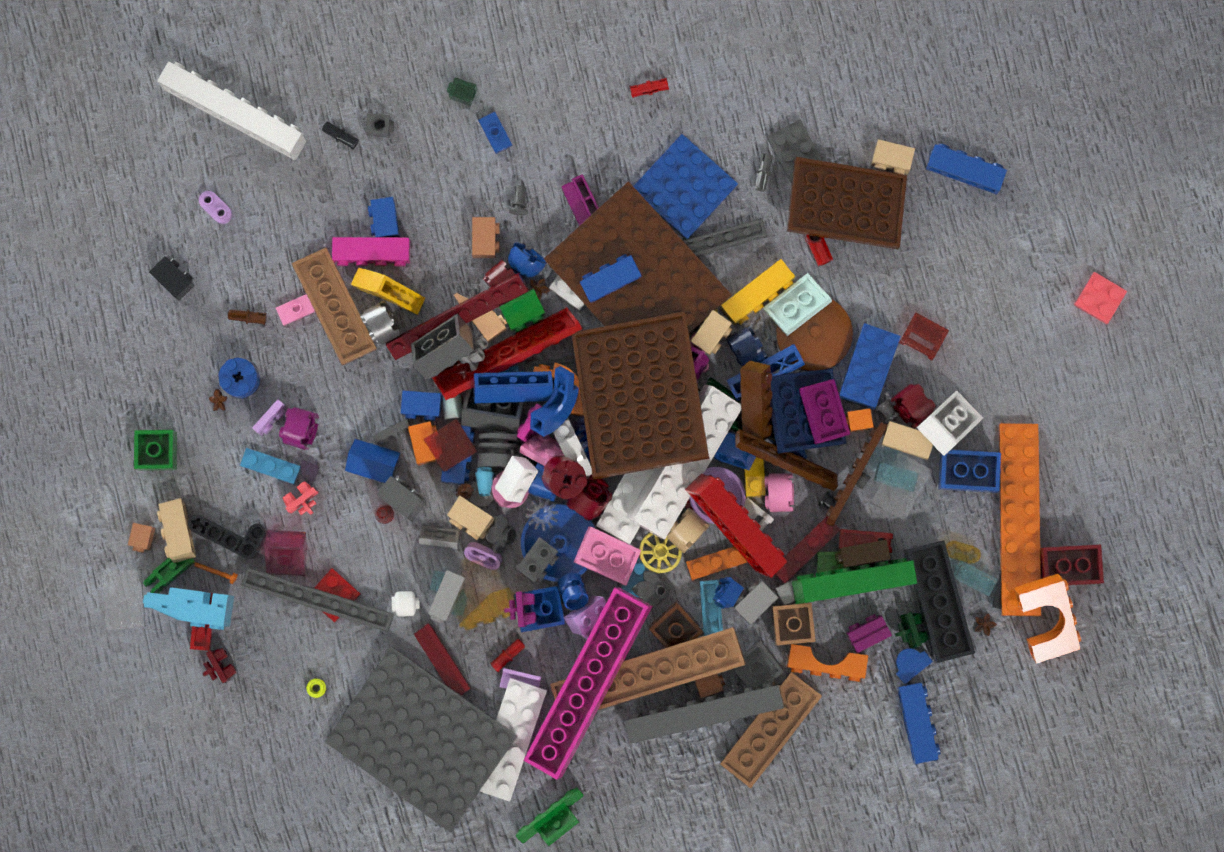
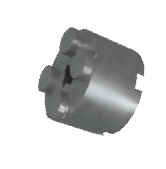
[360,300,402,345]

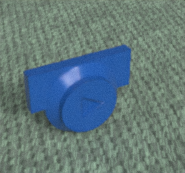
[895,648,933,685]

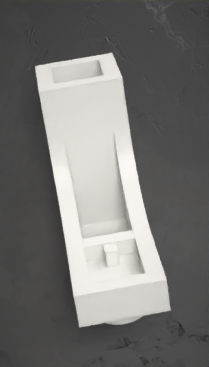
[553,419,592,477]

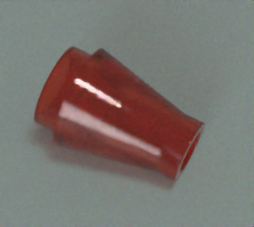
[375,505,394,524]

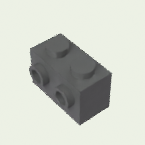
[516,537,559,583]

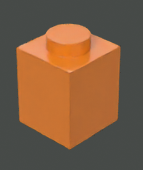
[846,408,873,433]

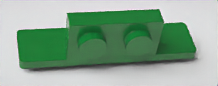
[515,787,584,846]

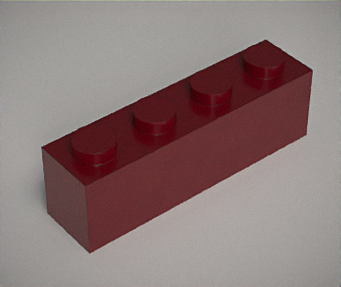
[775,516,841,584]

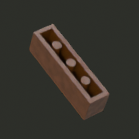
[740,361,773,440]

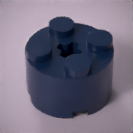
[726,325,768,368]

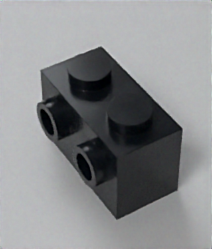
[149,256,195,301]

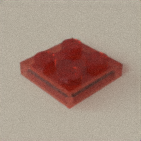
[423,419,477,472]

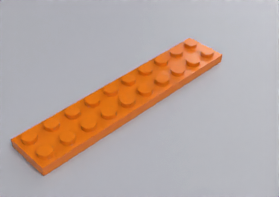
[999,423,1041,616]

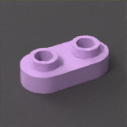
[199,191,232,224]
[464,542,502,570]

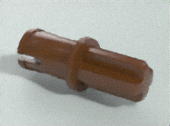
[228,309,267,325]
[456,484,475,499]

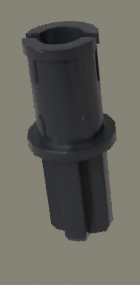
[322,122,359,150]

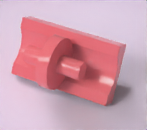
[282,481,318,515]

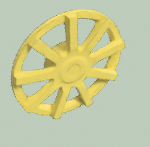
[639,533,682,573]

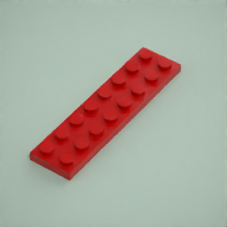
[432,307,582,400]

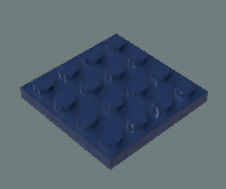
[770,369,847,454]

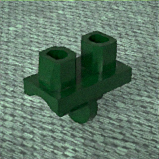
[894,612,929,648]

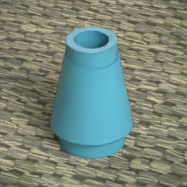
[475,467,494,496]

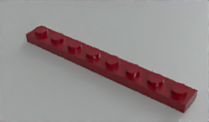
[386,273,528,360]

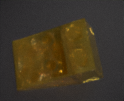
[459,587,516,630]

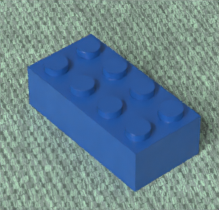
[839,323,901,410]

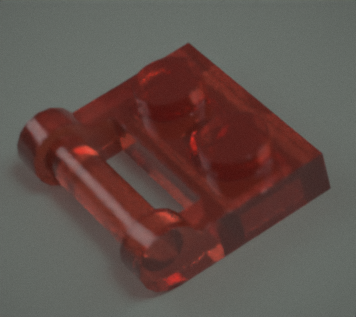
[899,312,949,361]

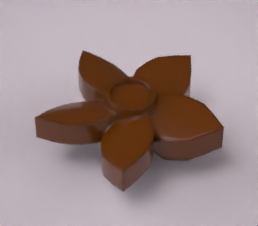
[529,278,550,300]
[209,389,227,411]
[975,613,997,636]

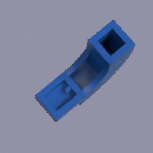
[530,366,579,437]

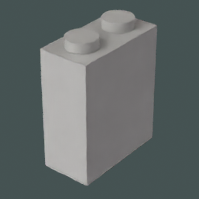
[428,570,467,623]

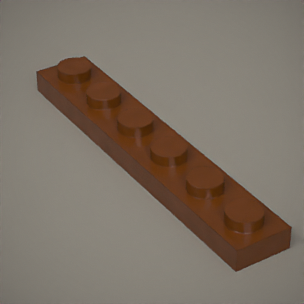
[825,422,888,527]
[735,429,838,491]

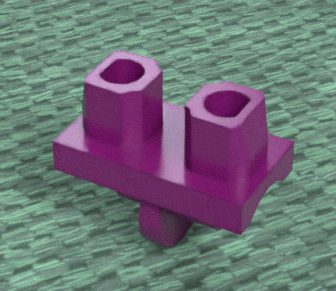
[504,591,536,627]

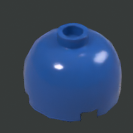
[508,242,547,278]

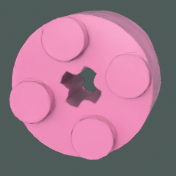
[765,473,794,512]

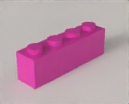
[332,237,411,267]

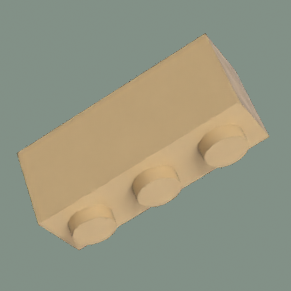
[157,498,196,563]

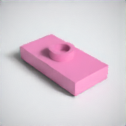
[276,295,315,326]

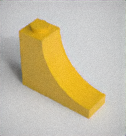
[351,267,425,315]

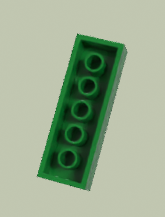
[792,558,917,604]

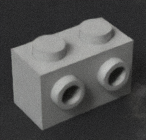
[734,581,778,625]

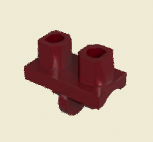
[202,648,237,683]

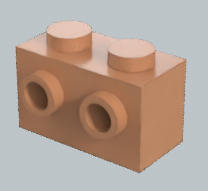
[472,217,500,258]

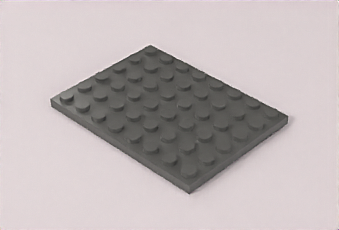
[325,646,518,833]

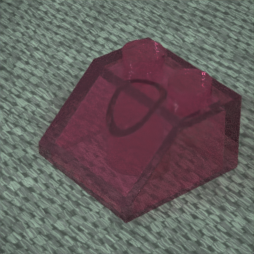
[264,530,307,576]

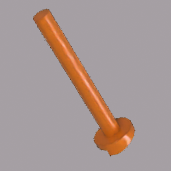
[194,562,238,584]

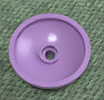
[689,467,746,524]

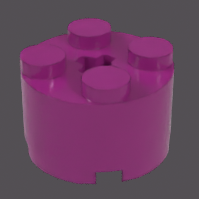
[279,407,319,450]

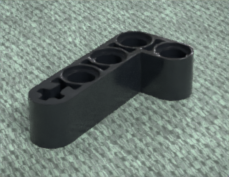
[188,515,268,559]

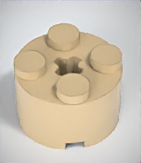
[667,508,710,553]

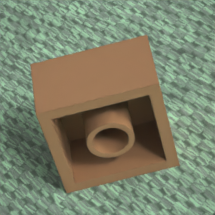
[771,603,816,646]

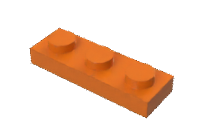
[686,547,747,580]

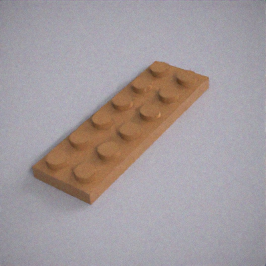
[292,248,377,366]
[720,672,822,788]

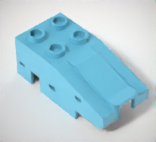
[143,587,234,630]

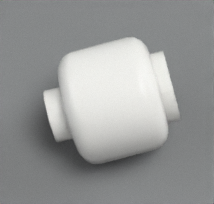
[392,591,420,617]

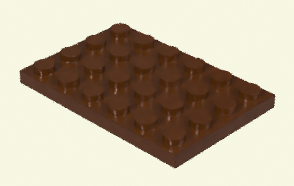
[787,157,907,250]

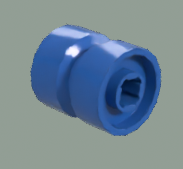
[558,573,589,610]

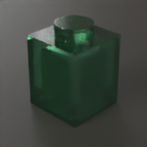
[447,77,477,106]

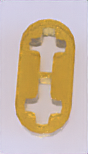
[946,541,981,564]

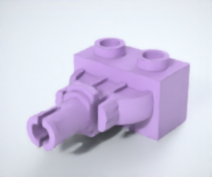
[563,595,606,639]

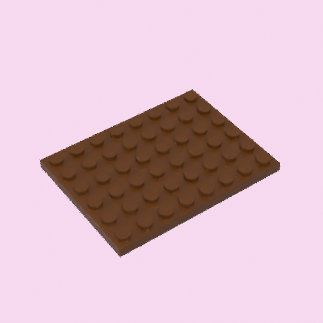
[544,181,732,333]
[572,311,710,479]

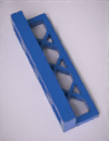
[726,344,805,401]

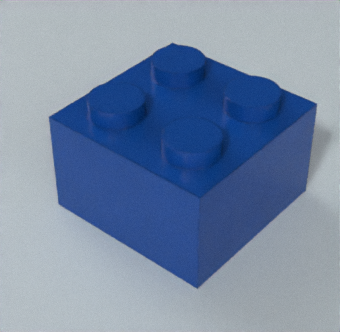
[514,586,565,633]

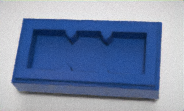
[478,112,512,154]

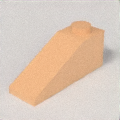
[454,293,507,343]

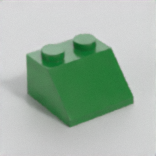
[500,289,545,333]

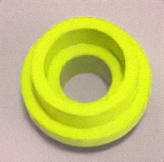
[306,678,326,698]

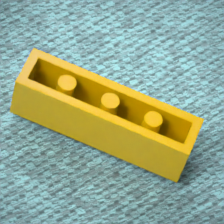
[720,259,795,326]

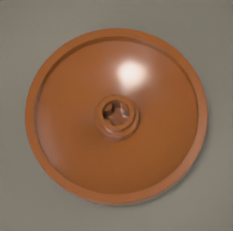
[776,300,853,371]

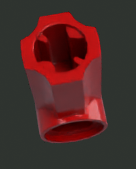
[805,235,833,266]

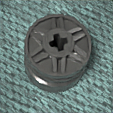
[477,431,519,470]

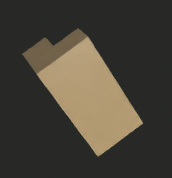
[881,421,933,460]

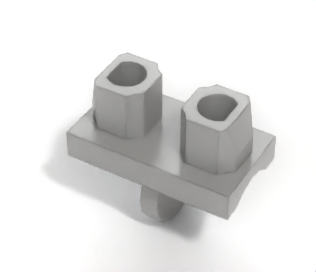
[459,334,488,371]

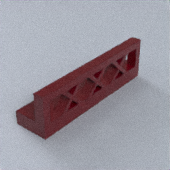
[414,623,472,695]

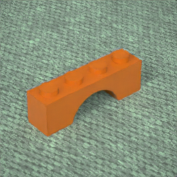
[787,644,868,682]

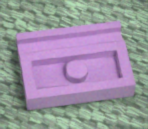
[252,399,287,436]

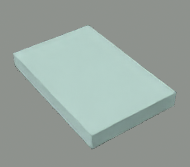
[763,273,832,336]

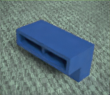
[345,439,401,483]

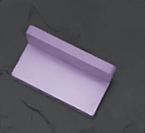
[499,668,542,689]

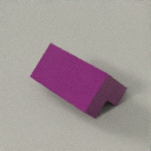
[561,174,599,226]

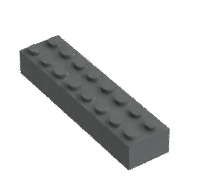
[625,681,785,744]

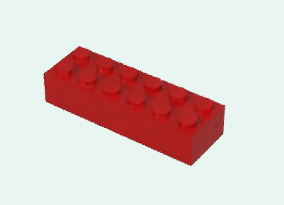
[685,474,787,578]

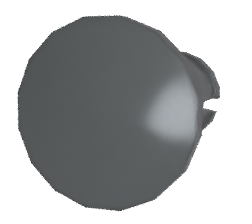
[509,185,528,216]

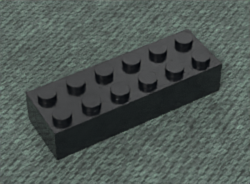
[904,540,975,663]

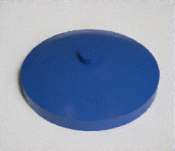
[521,504,595,582]

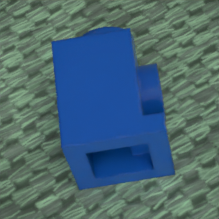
[713,577,744,609]

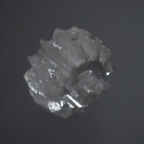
[526,498,559,531]

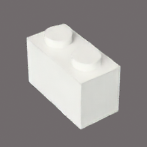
[495,456,538,503]

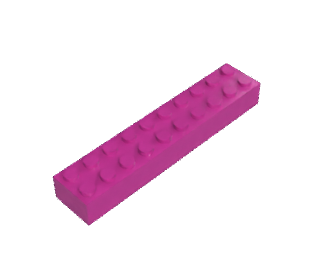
[523,587,653,780]

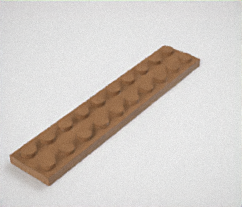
[550,627,746,710]

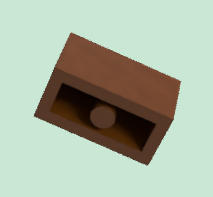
[694,674,725,698]

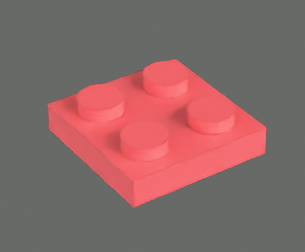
[1074,272,1127,325]

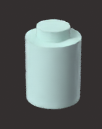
[442,395,462,420]

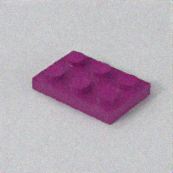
[799,379,850,444]

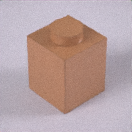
[128,523,155,553]

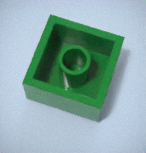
[134,430,177,471]

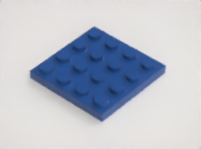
[633,134,738,240]

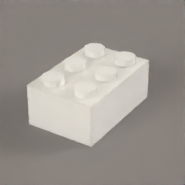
[917,390,983,455]

